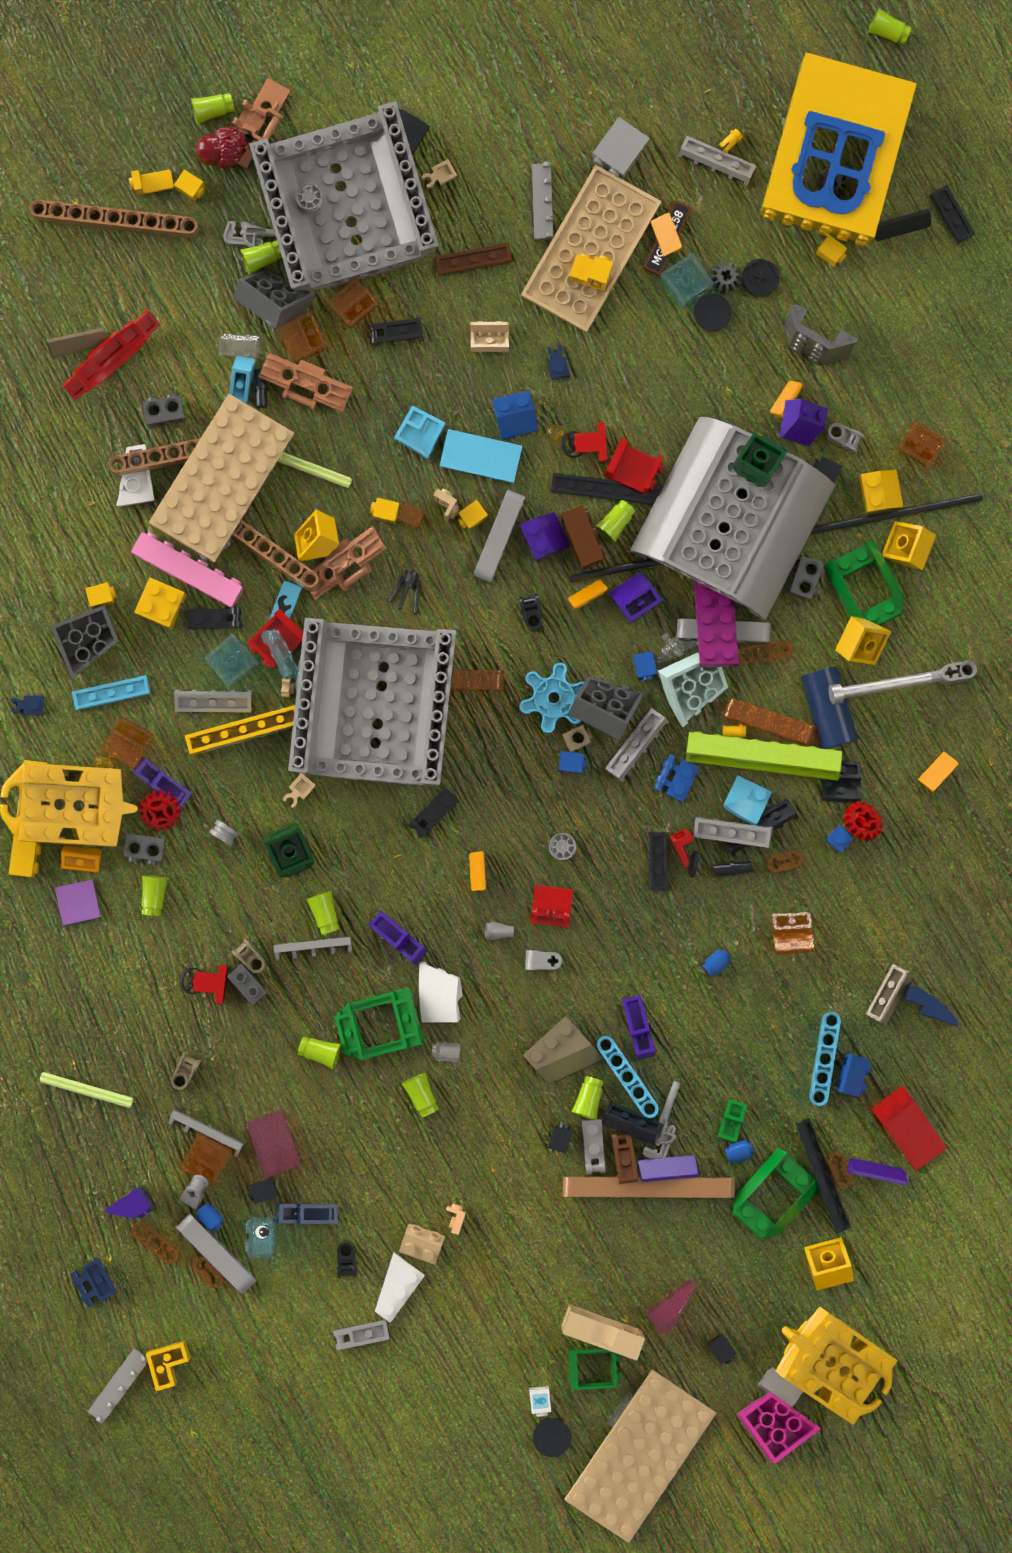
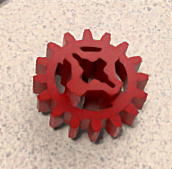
[139,790,181,832]
[843,801,884,842]

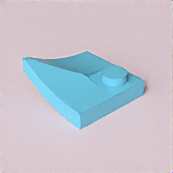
[394,406,446,460]
[723,775,772,825]

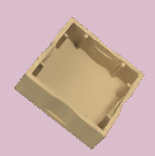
[561,1304,645,1360]

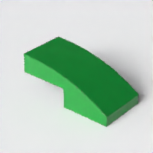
[717,1099,748,1143]

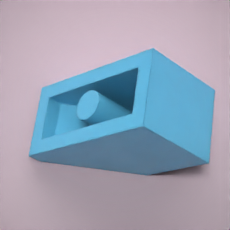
[229,356,255,403]

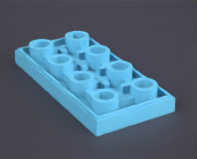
[440,429,522,484]

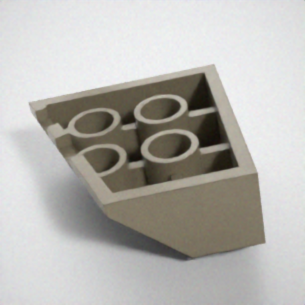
[523,1016,604,1084]

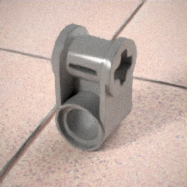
[826,423,864,453]
[525,950,562,970]
[179,1175,209,1210]

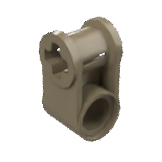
[231,938,267,974]
[171,1052,201,1090]

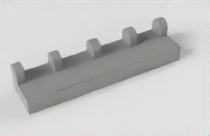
[678,136,756,186]
[532,162,553,240]
[174,689,252,712]
[605,708,669,782]
[693,817,774,848]
[273,937,352,961]
[168,1109,244,1157]
[87,1348,148,1424]

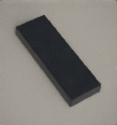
[930,185,975,244]
[648,832,669,890]

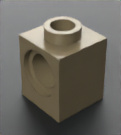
[562,725,593,752]

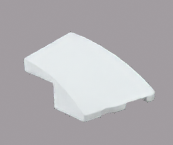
[419,961,463,1023]

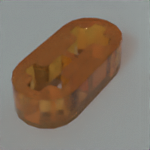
[767,850,803,873]
[827,1151,852,1187]
[192,1256,224,1288]

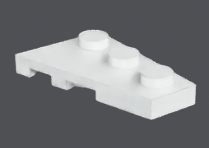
[117,444,155,507]
[375,1252,425,1323]

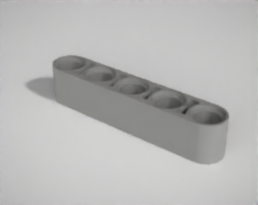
[473,490,526,583]
[676,619,771,643]
[177,1213,257,1294]

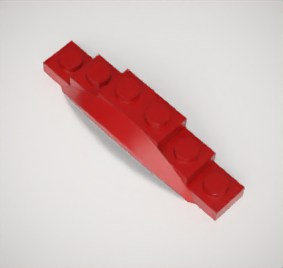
[62,310,160,401]

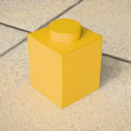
[174,169,205,202]
[816,235,847,267]
[370,498,400,524]
[458,500,488,531]
[85,582,116,609]

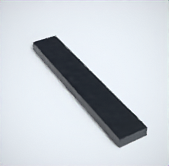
[551,473,663,505]
[796,1118,850,1233]

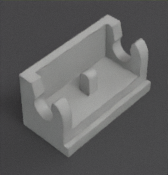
[757,1367,803,1408]

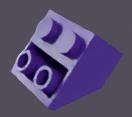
[609,572,662,624]

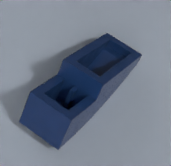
[904,985,959,1026]
[275,1203,338,1224]

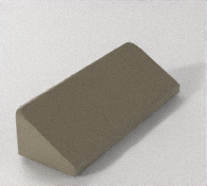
[47,328,107,357]
[866,964,913,1025]

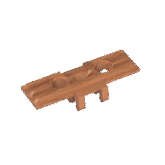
[232,78,291,169]
[258,353,353,412]
[306,526,387,600]

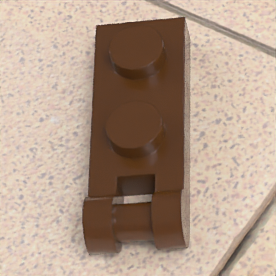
[611,1133,638,1184]

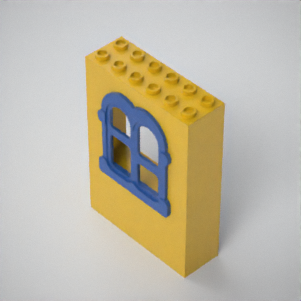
[760,52,917,246]

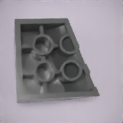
[233,268,316,329]
[51,605,119,679]
[568,676,645,740]

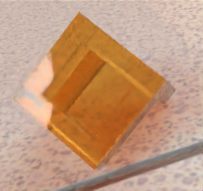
[397,501,425,530]

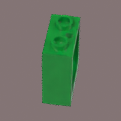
[568,1347,621,1390]

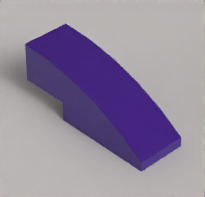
[132,757,192,808]
[369,911,428,965]
[622,995,656,1060]

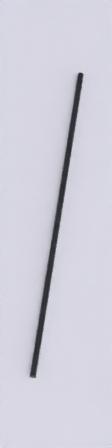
[570,493,983,582]

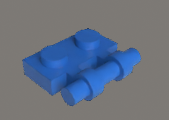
[654,754,699,802]

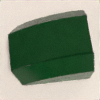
[733,432,788,487]
[263,823,315,877]

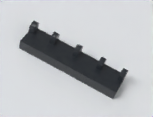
[723,799,799,857]

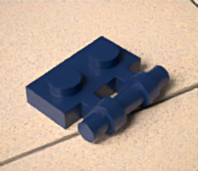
[70,1258,117,1308]

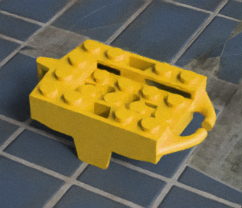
[0,763,138,847]
[775,1307,898,1425]

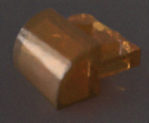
[327,278,380,329]
[278,311,327,363]
[897,420,947,470]
[101,716,154,770]
[772,912,814,955]
[179,1132,233,1187]

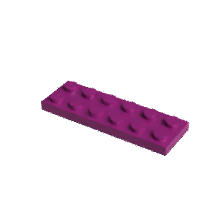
[693,580,739,667]

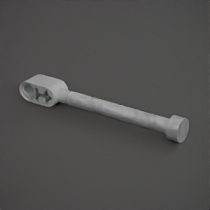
[828,661,977,704]

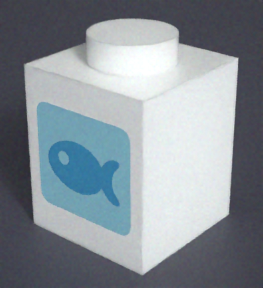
[529,1386,551,1417]

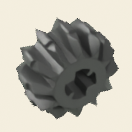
[815,169,848,199]
[710,261,742,294]

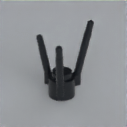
[389,570,422,615]

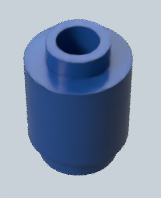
[702,949,731,977]
[725,1139,755,1164]
[196,1202,224,1232]

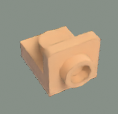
[446,1203,466,1235]

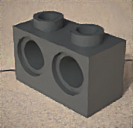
[143,394,186,428]
[788,556,825,601]
[123,833,166,865]
[227,964,268,1006]

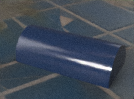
[800,666,859,749]

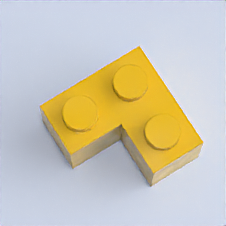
[569,254,613,292]
[146,1340,191,1391]

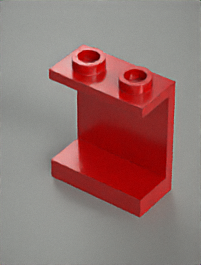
[605,438,665,495]

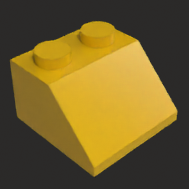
[859,470,903,514]
[294,510,339,561]
[882,521,936,570]
[835,616,891,665]
[804,1237,854,1291]

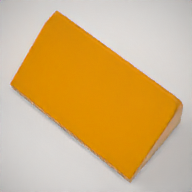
[651,213,682,257]
[770,381,803,419]
[568,580,608,610]
[918,751,959,792]
[61,845,102,873]
[469,851,486,891]

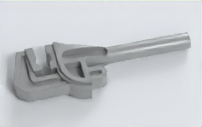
[223,221,276,248]
[642,1081,681,1159]

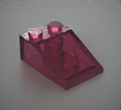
[246,1109,303,1178]
[645,1278,697,1334]

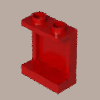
[247,609,303,669]

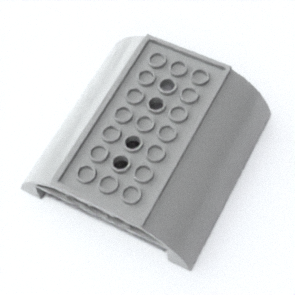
[249,101,439,290]
[629,417,835,620]
[288,618,456,786]

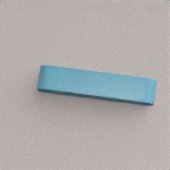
[809,1012,841,1106]
[597,1036,658,1118]

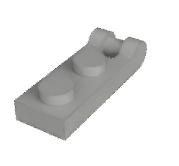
[582,1119,606,1175]
[333,1319,390,1350]

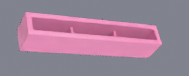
[131,532,244,608]

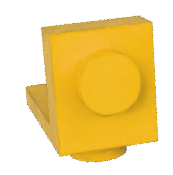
[129,170,174,196]

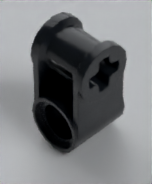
[519,594,542,632]
[337,1240,357,1278]

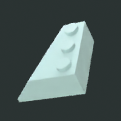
[658,652,728,727]

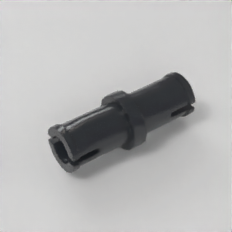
[253,368,269,408]
[713,860,753,877]

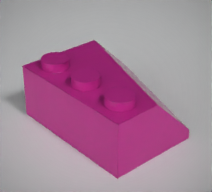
[736,1392,821,1464]

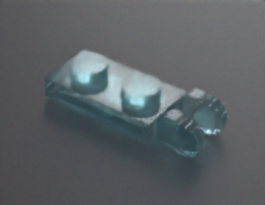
[261,629,299,679]

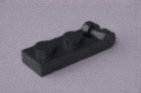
[368,318,423,345]
[188,608,242,630]
[408,787,459,839]

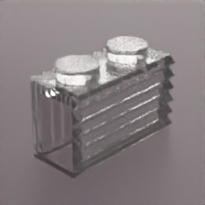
[219,334,261,358]
[432,1041,461,1063]

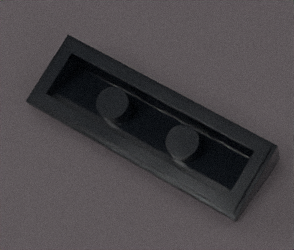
[875,209,931,241]
[602,1102,664,1145]

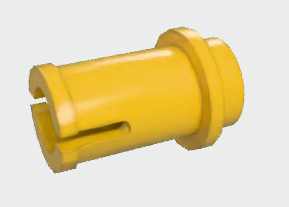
[719,129,743,153]
[723,724,746,738]

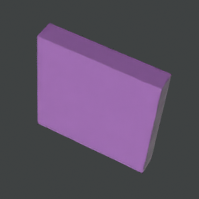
[55,879,101,925]

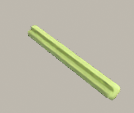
[278,452,352,488]
[40,1072,133,1108]

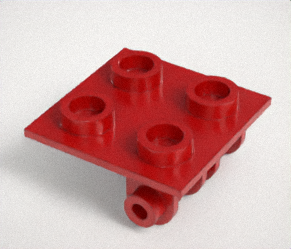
[530,885,573,928]

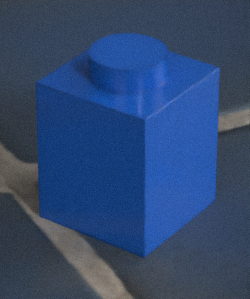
[633,651,657,681]
[558,751,587,774]
[824,825,853,853]

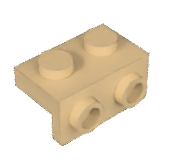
[471,321,509,352]
[433,489,459,521]
[399,1224,445,1265]

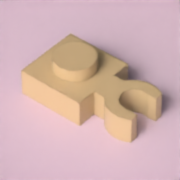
[421,159,457,189]
[281,677,295,698]
[283,773,316,808]

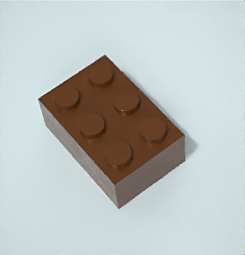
[561,505,606,572]

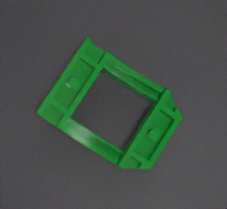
[823,541,903,626]
[335,988,424,1060]
[732,1148,820,1240]

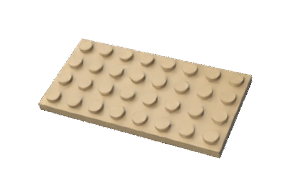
[521,165,662,333]
[149,394,294,563]
[565,1369,716,1543]

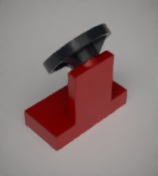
[561,423,607,464]
[669,828,699,878]
[180,965,229,1004]

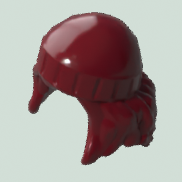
[196,126,247,168]

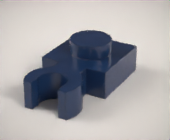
[547,344,570,380]
[10,696,44,715]

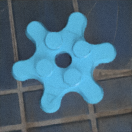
[520,663,584,733]

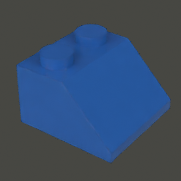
[492,390,538,440]
[835,1053,871,1097]

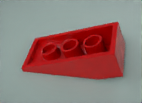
[870,1086,947,1171]

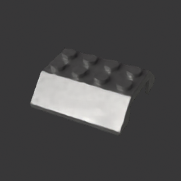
[784,305,858,365]

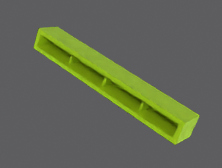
[685,732,842,781]

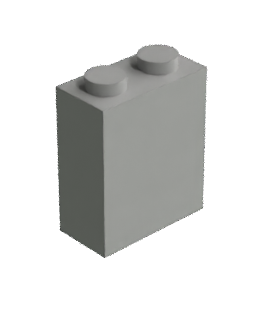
[592,117,650,179]

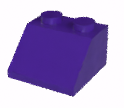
[780,399,828,446]
[520,512,570,562]
[105,1186,154,1219]

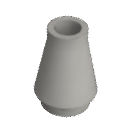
[485,921,514,940]

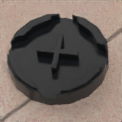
[742,259,780,297]
[693,293,731,332]
[533,1417,571,1457]

